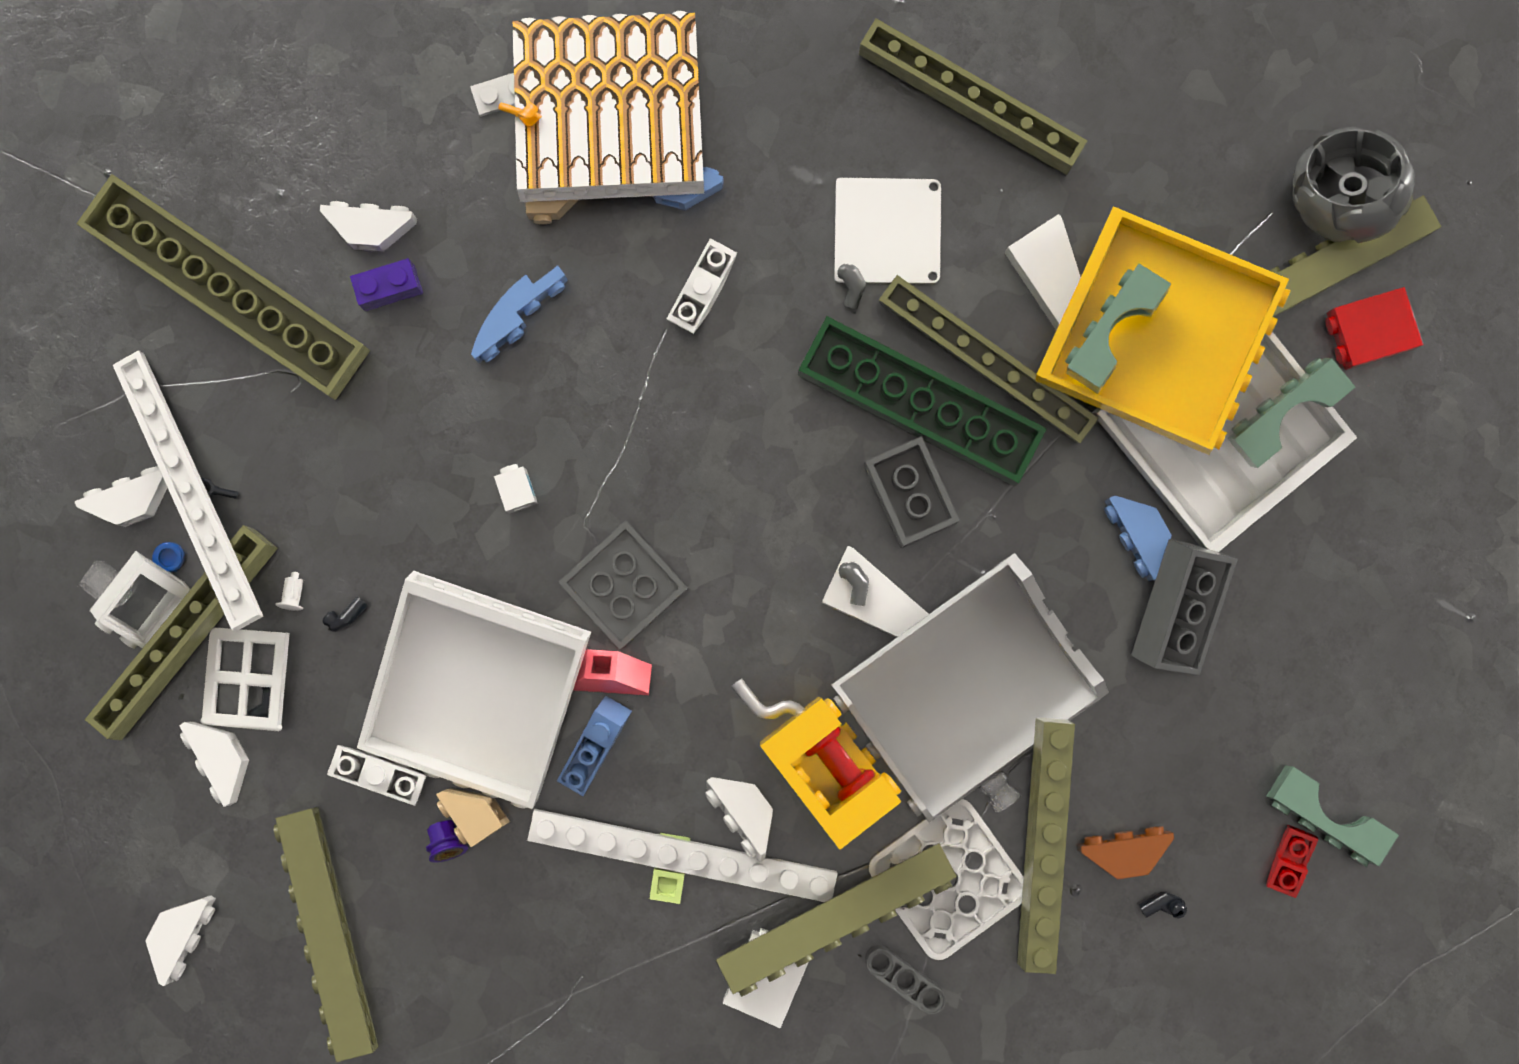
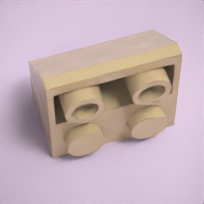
[436,788,510,847]

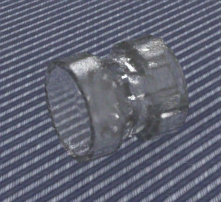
[978,770,1021,813]

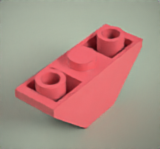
[573,649,652,696]

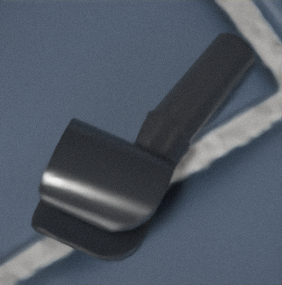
[201,478,238,499]

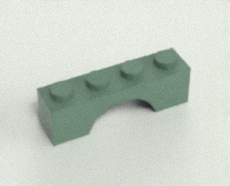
[1065,263,1171,394]
[1227,357,1355,468]
[1266,765,1399,867]

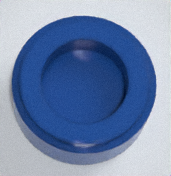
[152,542,185,573]

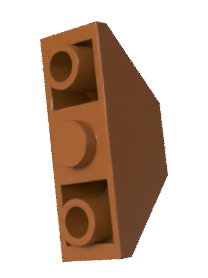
[1076,826,1174,879]

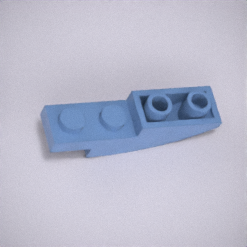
[471,266,568,363]

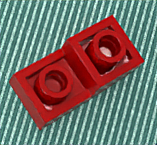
[1266,825,1319,898]

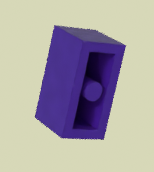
[350,258,423,311]

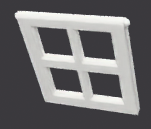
[200,627,290,731]

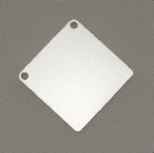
[834,178,941,285]

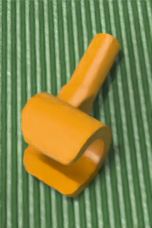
[498,102,542,127]

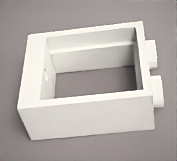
[90,551,191,649]

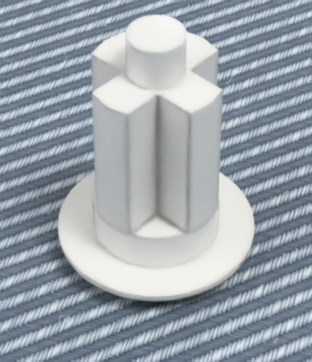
[275,571,303,611]

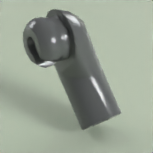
[837,264,866,309]
[839,562,869,606]

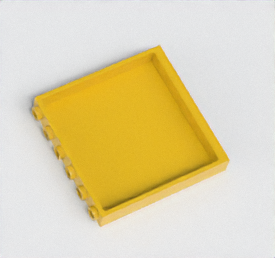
[1036,206,1290,455]

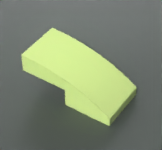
[649,833,691,904]

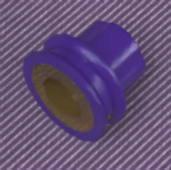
[426,820,468,862]

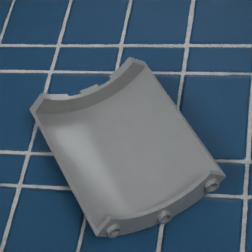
[832,553,1109,823]

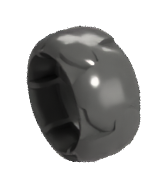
[1293,127,1415,243]

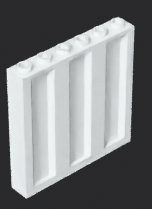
[1092,332,1357,552]

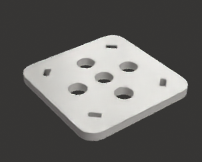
[869,799,1024,960]

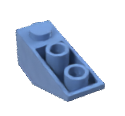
[557,696,632,796]

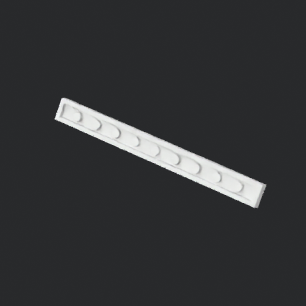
[113,350,263,631]
[527,809,838,902]

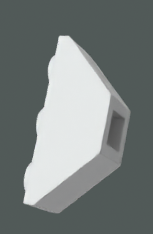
[320,201,417,252]
[666,238,737,334]
[75,466,168,527]
[179,722,249,807]
[327,745,426,806]
[705,777,773,863]
[146,895,216,986]

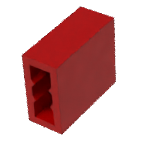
[1325,287,1423,370]

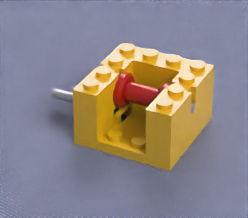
[732,678,902,849]

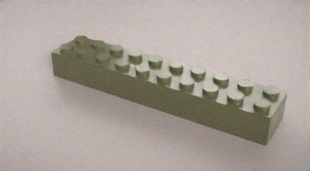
[76,174,370,400]

